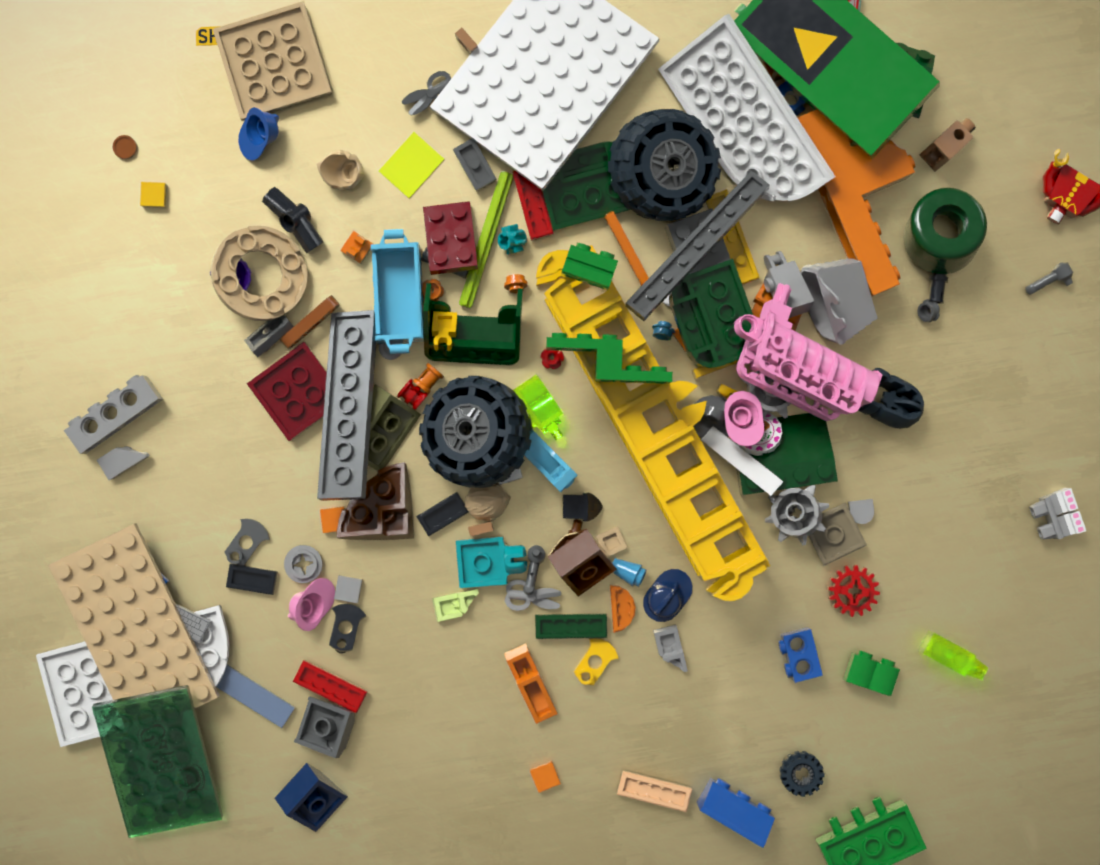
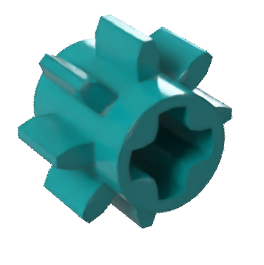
[498,224,527,255]

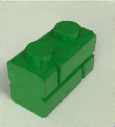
[561,242,618,291]

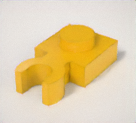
[432,311,457,351]

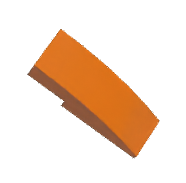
[504,644,558,724]

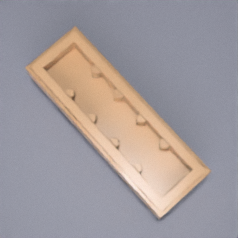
[617,770,692,812]

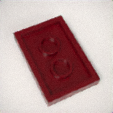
[423,201,478,275]

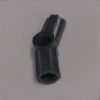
[262,187,324,253]

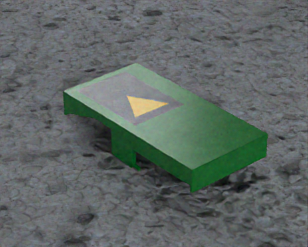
[734,0,940,159]

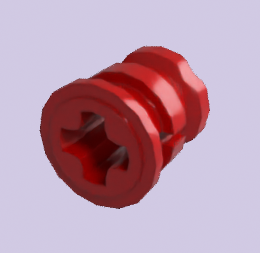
[396,379,428,410]

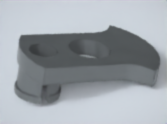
[225,518,270,566]

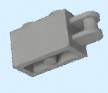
[764,251,814,318]

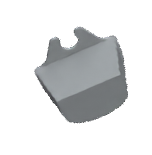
[800,258,878,345]

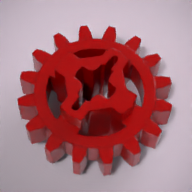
[827,565,880,617]

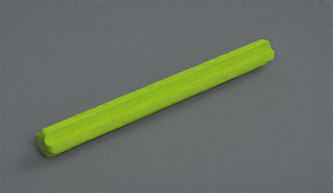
[459,171,514,308]

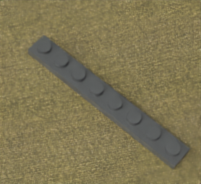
[625,170,770,321]

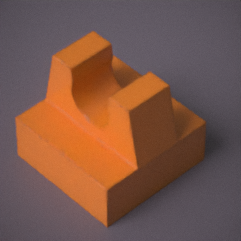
[340,231,373,264]

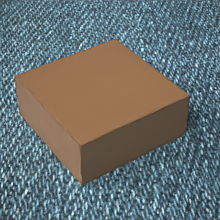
[455,27,478,55]
[468,521,494,537]

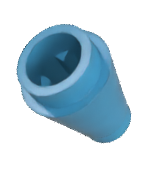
[613,558,647,587]

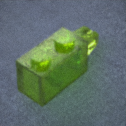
[513,374,564,441]
[917,630,988,680]

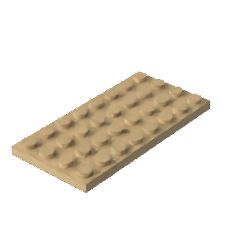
[48,523,220,725]

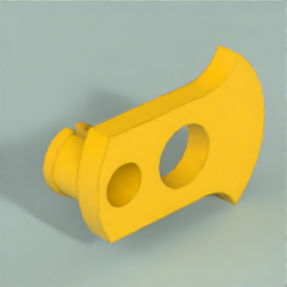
[574,638,618,685]

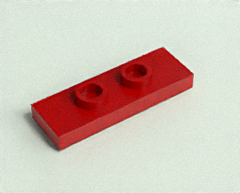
[512,171,554,241]
[293,660,368,713]

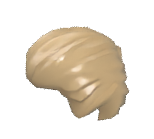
[317,150,364,191]
[464,483,511,521]

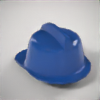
[238,107,279,160]

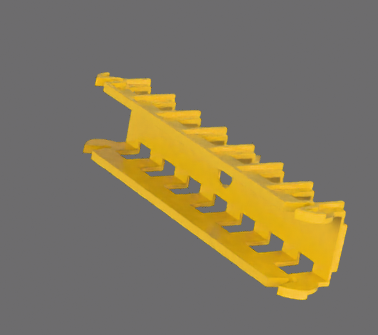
[536,245,770,601]

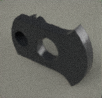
[329,604,366,654]

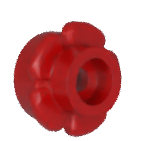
[541,349,564,369]

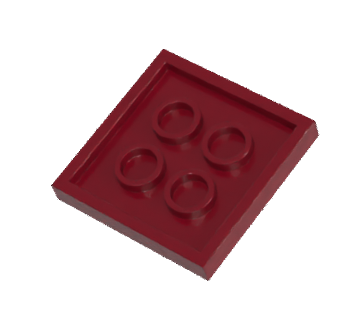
[247,342,327,441]

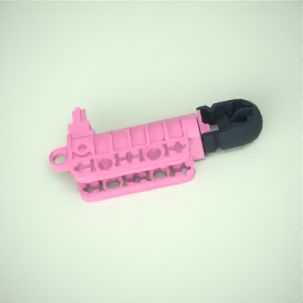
[734,283,924,429]

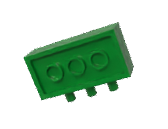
[815,797,927,865]

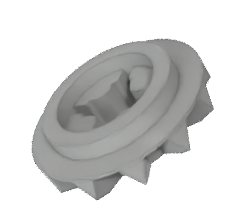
[284,545,323,583]

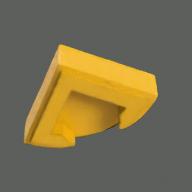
[716,384,738,398]

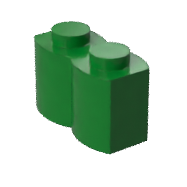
[843,650,900,696]

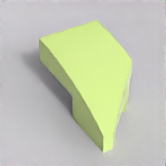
[432,589,479,622]

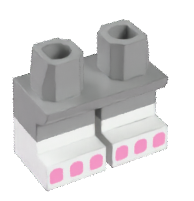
[1029,488,1086,540]

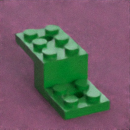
[546,333,673,384]

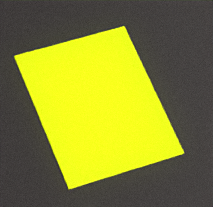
[379,132,444,198]

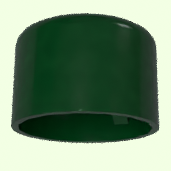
[904,188,987,274]

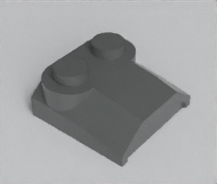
[294,696,355,758]

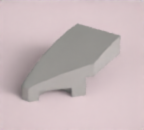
[97,446,150,480]
[653,625,688,672]

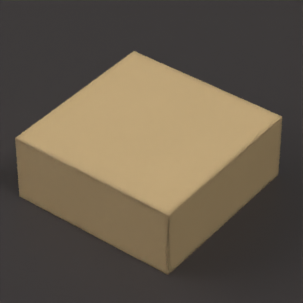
[596,526,627,556]

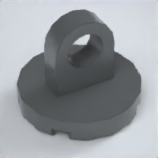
[693,395,729,440]

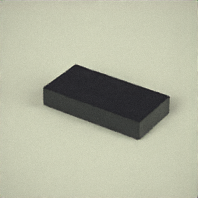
[416,492,469,537]
[226,563,278,595]

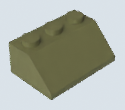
[368,384,421,471]

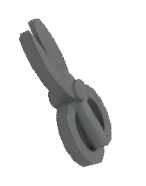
[401,71,451,116]

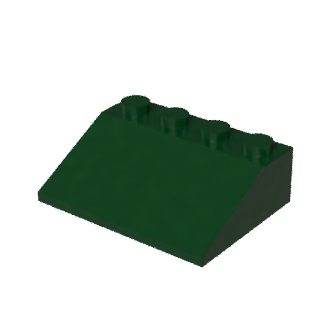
[734,413,838,495]

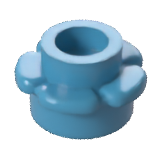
[652,321,675,341]

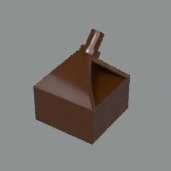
[548,519,617,597]

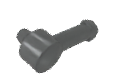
[1025,262,1074,295]
[523,545,545,595]

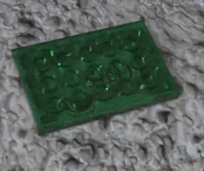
[92,685,223,838]

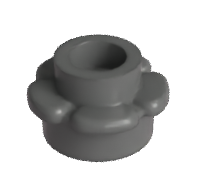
[917,299,940,322]

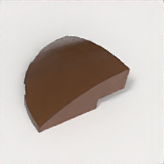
[336,462,414,540]

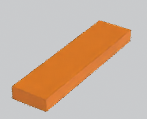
[605,211,649,286]

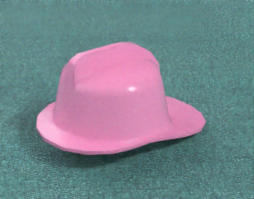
[724,391,764,447]
[288,578,335,631]

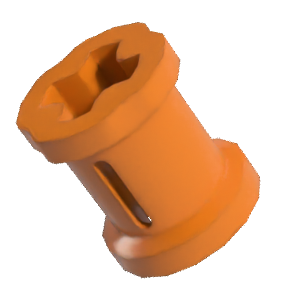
[413,363,444,394]

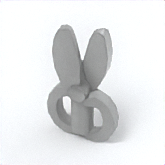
[505,579,562,611]

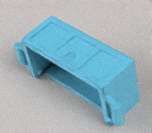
[371,229,424,354]

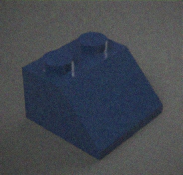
[274,763,348,832]

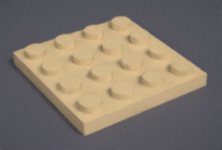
[213,1,332,121]

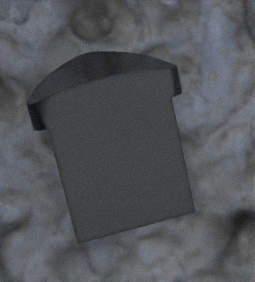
[563,492,603,522]

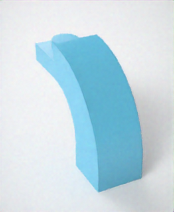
[524,430,578,492]

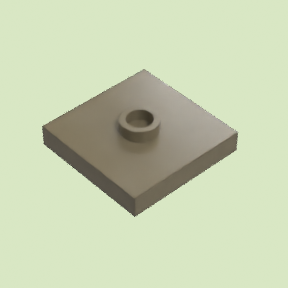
[809,502,867,566]

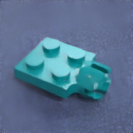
[456,536,527,588]

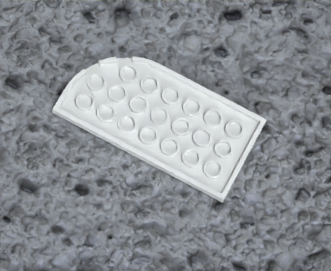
[658,14,836,201]
[36,605,229,747]

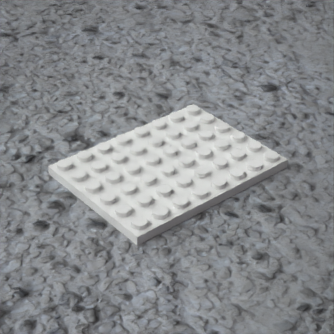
[430,0,659,191]

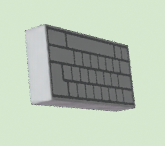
[175,603,211,643]

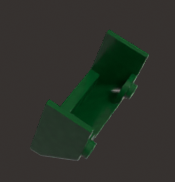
[423,283,523,365]

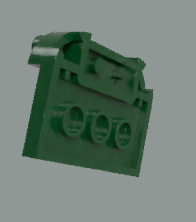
[542,141,631,230]
[669,259,753,368]

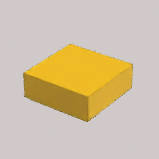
[140,182,166,207]

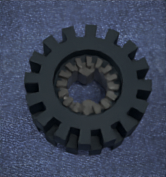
[779,751,825,797]

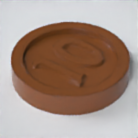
[112,135,137,159]

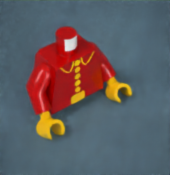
[1042,149,1100,225]

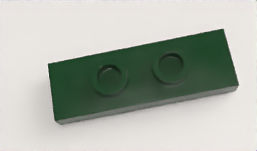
[535,613,607,639]

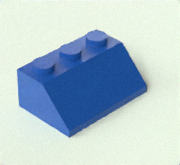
[697,778,775,848]

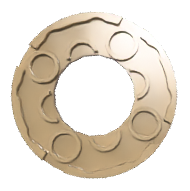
[211,226,308,321]

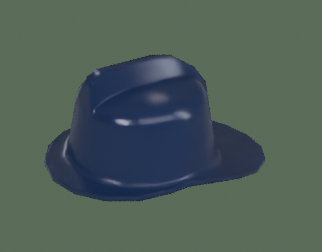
[643,569,693,622]

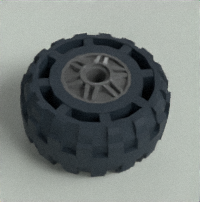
[608,109,721,221]
[419,376,532,488]

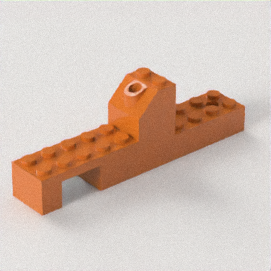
[763,61,916,297]

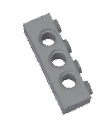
[64,375,163,454]

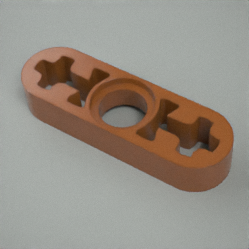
[280,295,340,350]

